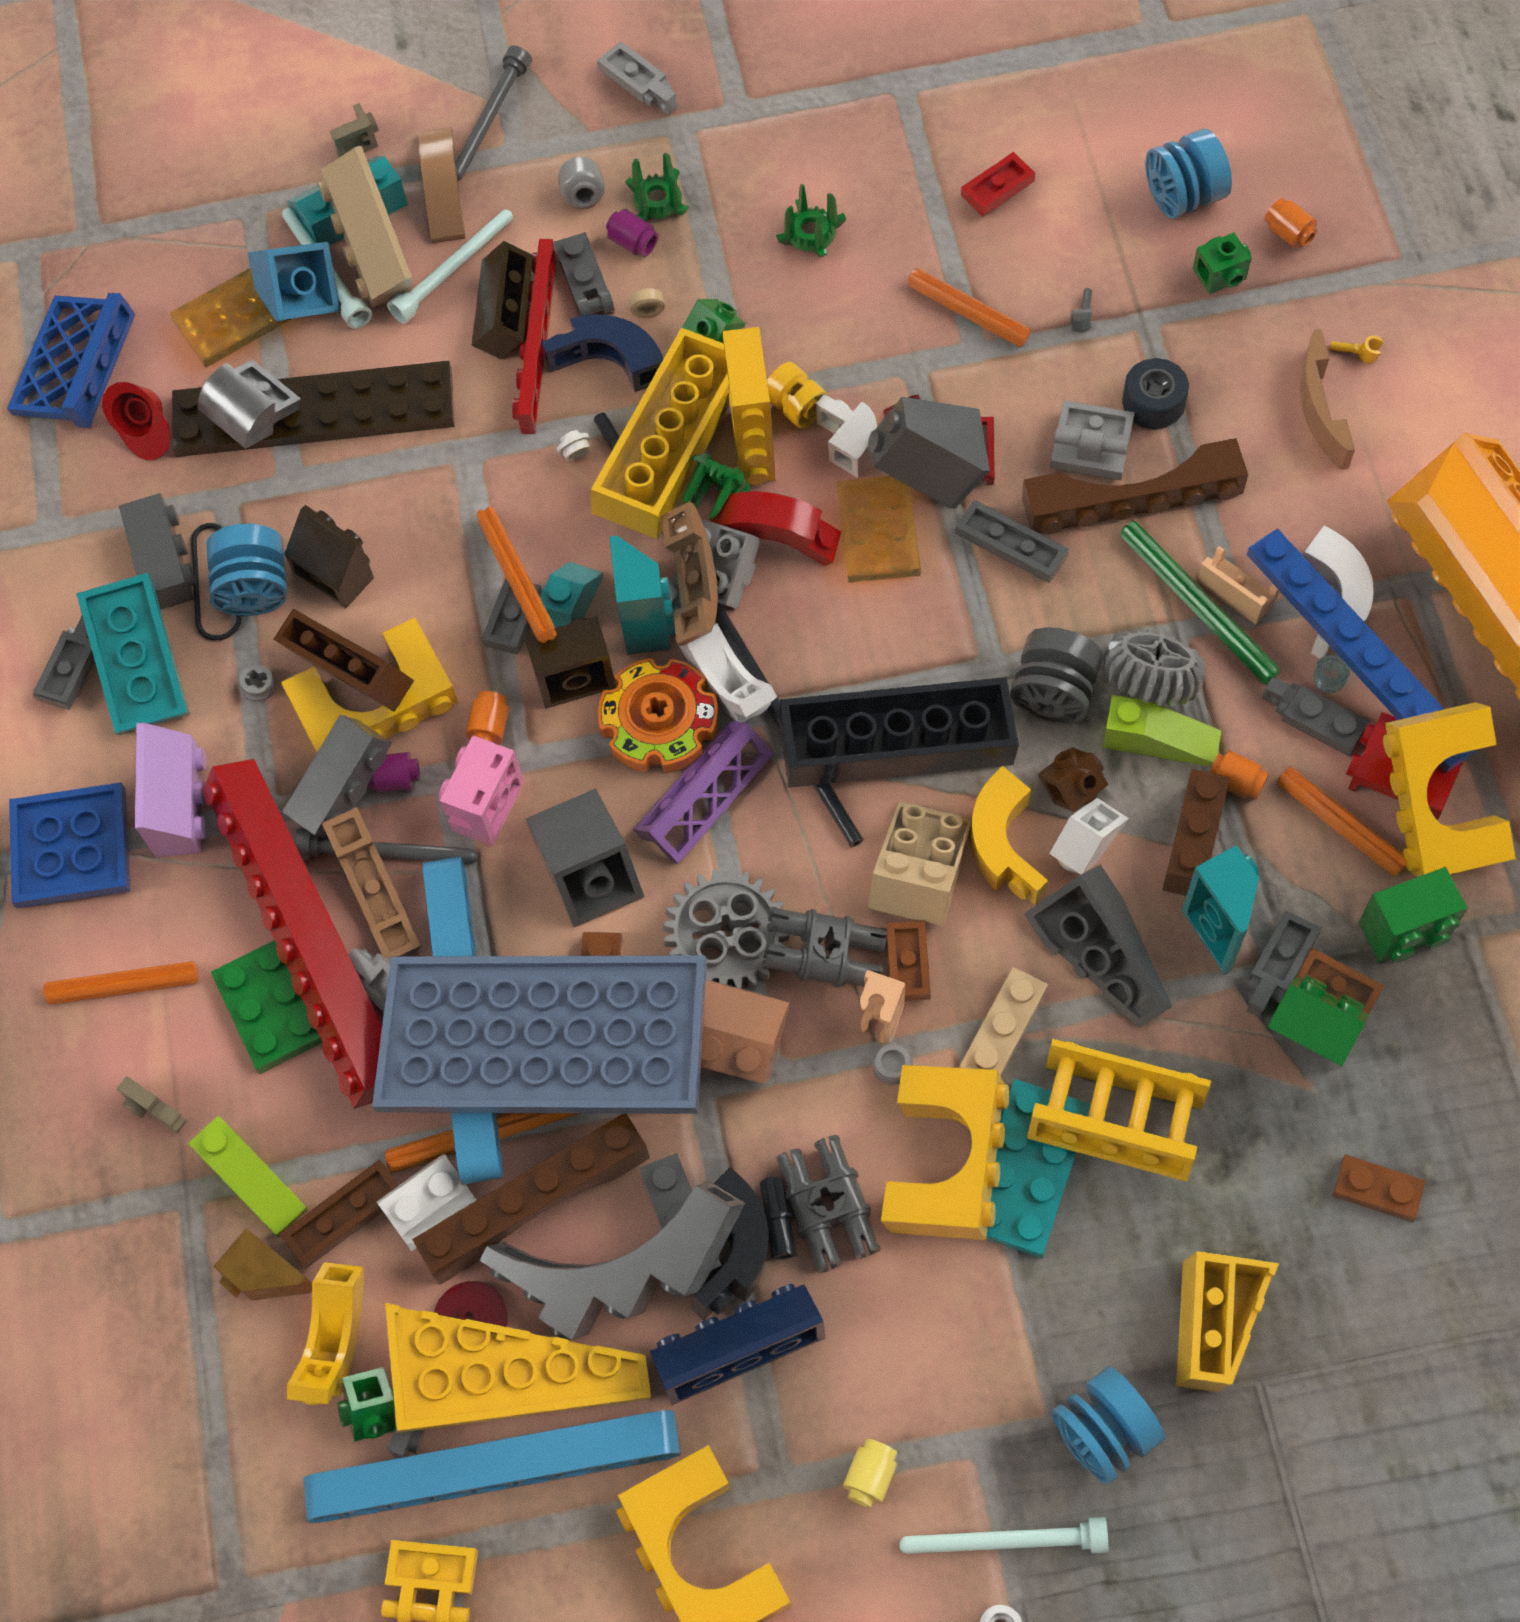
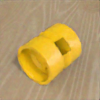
[767,362,829,429]

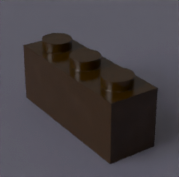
[471,241,533,359]

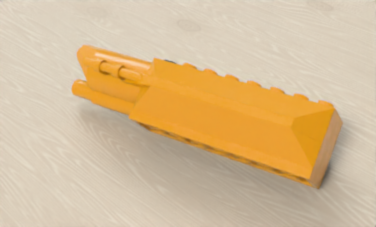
[1386,432,1520,701]

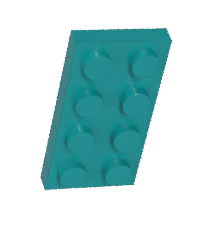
[76,573,190,735]
[986,1079,1091,1258]

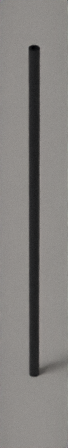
[594,412,864,847]

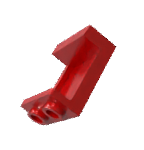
[1346,712,1464,821]

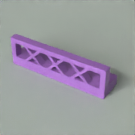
[633,721,774,864]

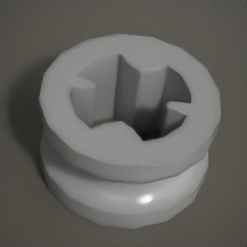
[239,665,275,702]

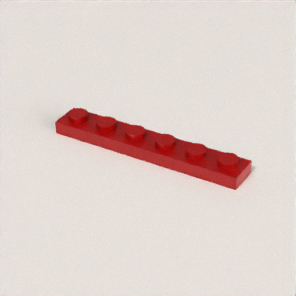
[512,239,557,434]

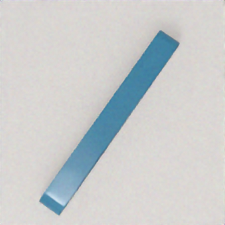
[423,856,503,1185]
[303,1410,681,1523]

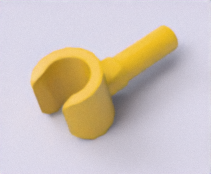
[1330,335,1383,364]

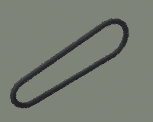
[191,523,242,640]

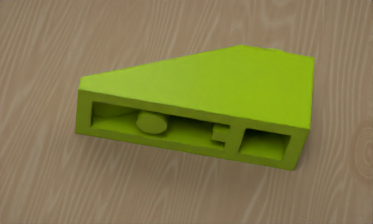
[1102,695,1221,767]
[188,1115,308,1238]

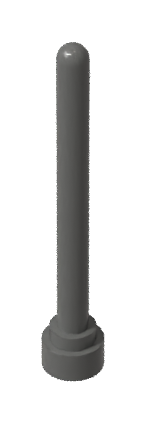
[455,45,532,181]
[294,829,478,864]

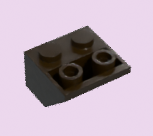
[284,505,374,608]

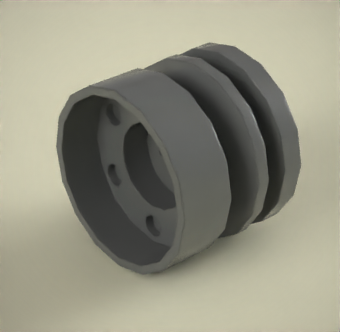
[1010,627,1103,723]

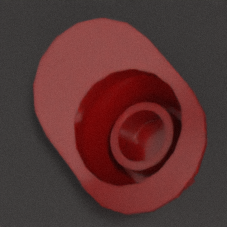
[102,382,171,460]

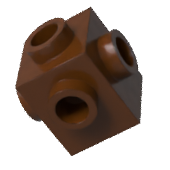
[1038,747,1108,812]

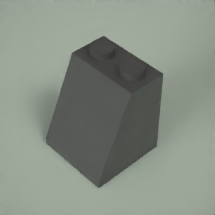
[868,397,990,509]
[526,788,644,927]

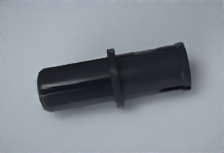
[760,1177,797,1261]

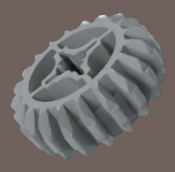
[1102,630,1206,707]

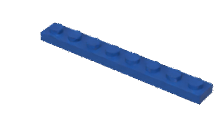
[1247,528,1477,773]

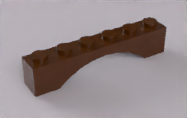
[1022,438,1248,534]
[412,1113,650,1285]

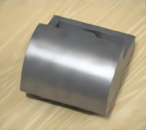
[198,359,301,449]

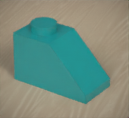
[540,562,603,628]

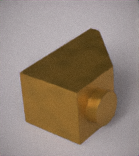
[213,1228,312,1300]

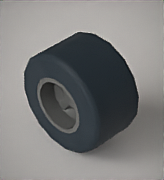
[1122,358,1189,429]

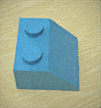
[248,242,340,321]

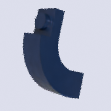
[542,314,664,392]

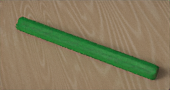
[1120,521,1280,684]

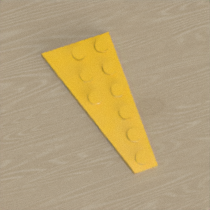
[385,1303,651,1433]

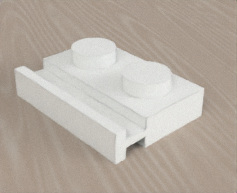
[377,1154,477,1252]

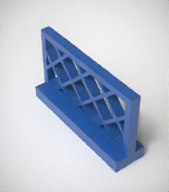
[7,292,135,428]

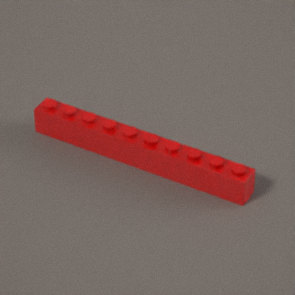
[203,759,382,1109]

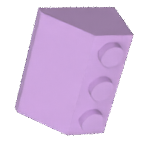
[135,723,207,857]

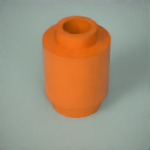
[1265,198,1318,248]
[466,691,509,745]
[1209,750,1270,800]

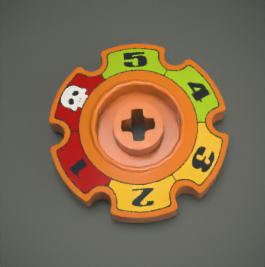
[598,658,719,773]

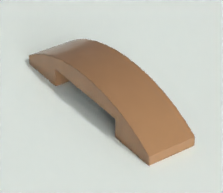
[419,127,466,243]
[1300,329,1355,470]
[661,501,718,646]
[322,807,421,960]

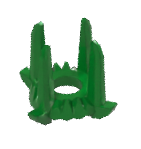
[625,152,689,221]
[776,184,846,257]
[682,453,751,520]

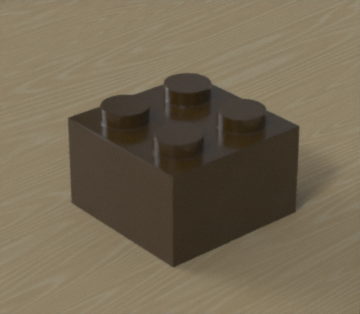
[524,616,616,709]

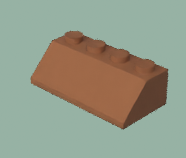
[701,979,790,1084]

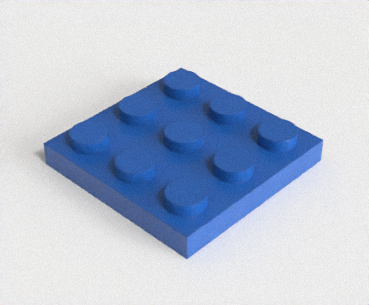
[9,782,130,908]

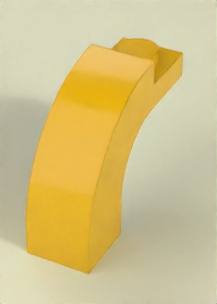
[971,766,1048,905]
[287,1262,364,1405]

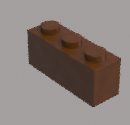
[1162,769,1230,896]

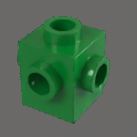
[1193,232,1252,294]
[682,299,746,344]
[337,1367,396,1442]

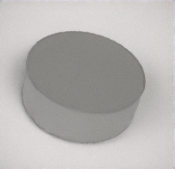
[873,1043,913,1085]

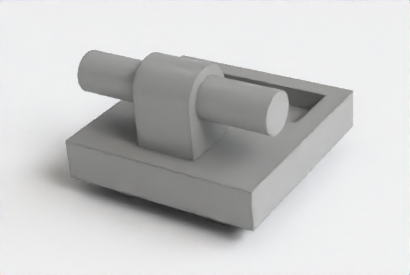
[1050,400,1135,480]
[672,519,761,609]

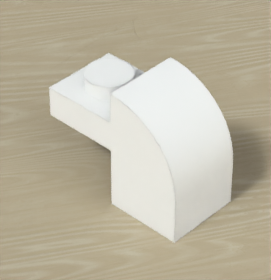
[816,394,877,478]

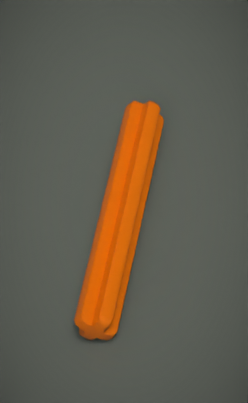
[908,268,1030,347]
[1277,767,1406,876]
[43,961,199,1005]

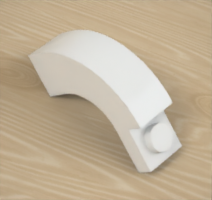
[1303,525,1374,661]
[675,623,777,722]

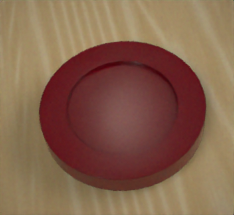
[434,1281,508,1327]

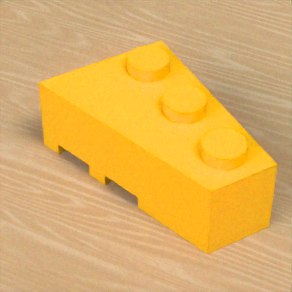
[1176,1251,1279,1392]

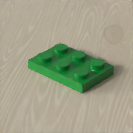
[211,940,323,1074]

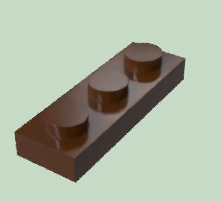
[280,1159,399,1269]

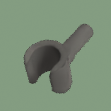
[1071,288,1092,331]

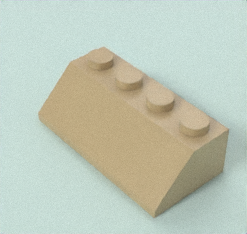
[318,146,412,308]

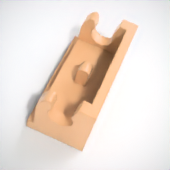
[1197,546,1279,625]
[860,970,905,1045]

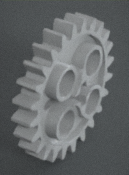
[663,868,790,989]

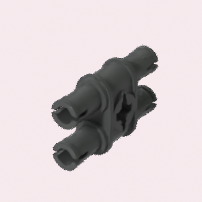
[762,906,887,988]
[776,1135,881,1273]

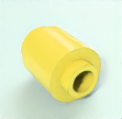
[843,1439,897,1508]

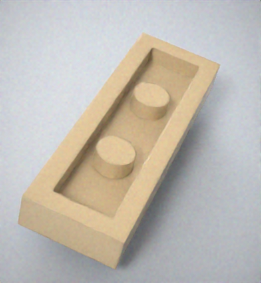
[959,967,1048,1076]

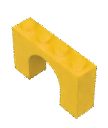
[722,327,776,485]
[281,617,459,752]
[1383,702,1516,877]
[881,1065,1009,1240]
[616,1445,792,1622]

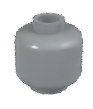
[558,157,604,209]

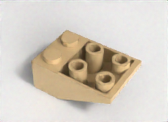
[868,801,972,927]

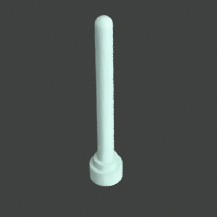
[282,208,372,329]
[387,210,513,324]
[899,1517,1109,1554]

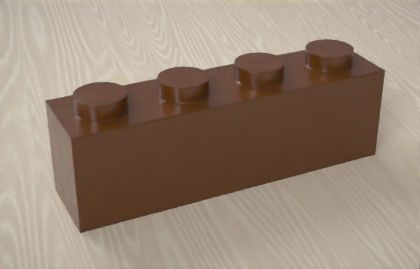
[273,609,415,712]

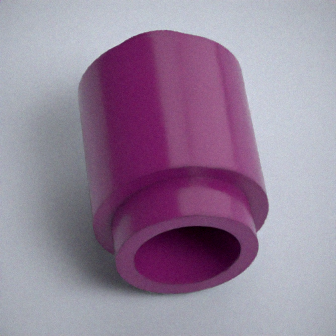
[606,209,659,257]
[367,752,420,793]

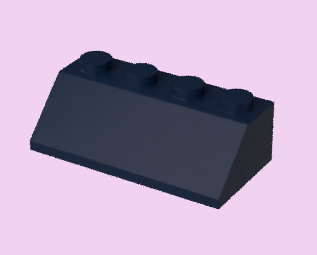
[650,1284,825,1405]

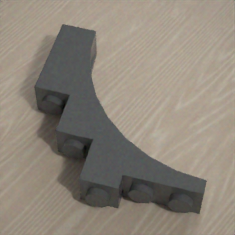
[480,1182,745,1340]

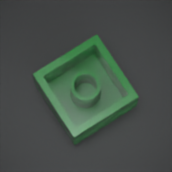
[1358,867,1468,963]
[1268,975,1369,1066]

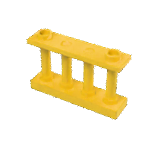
[1027,1039,1211,1182]

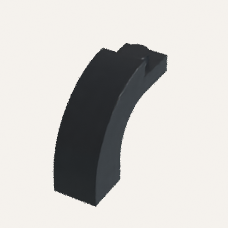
[692,1167,769,1321]

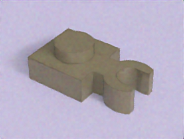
[117,1076,187,1133]

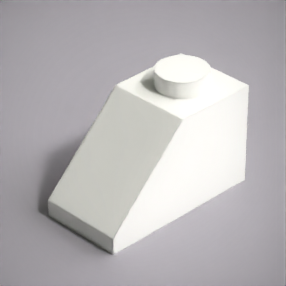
[1049,798,1129,875]

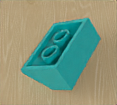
[287,155,408,246]
[609,535,676,655]
[1182,845,1259,975]

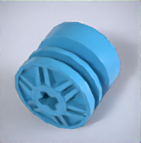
[1145,128,1232,219]
[206,523,287,616]
[1051,1366,1166,1486]

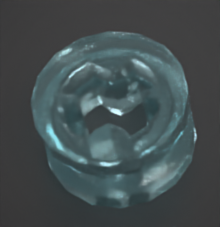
[1313,654,1350,693]

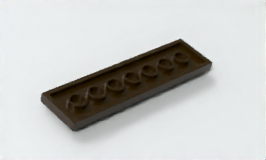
[172,360,455,457]

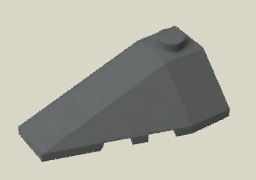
[1024,864,1172,1028]

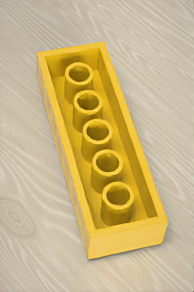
[591,328,730,539]

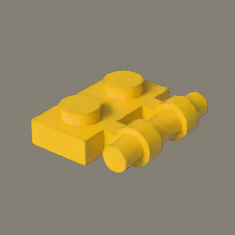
[381,1540,478,1622]

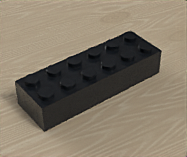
[779,677,1019,788]

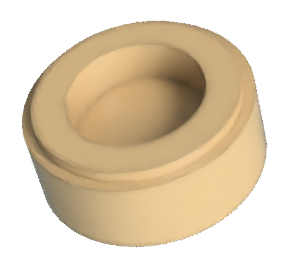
[629,288,665,318]

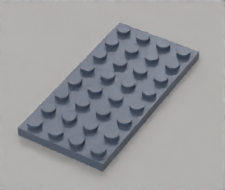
[372,955,707,1114]

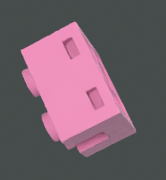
[439,736,524,846]

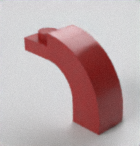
[710,491,842,566]

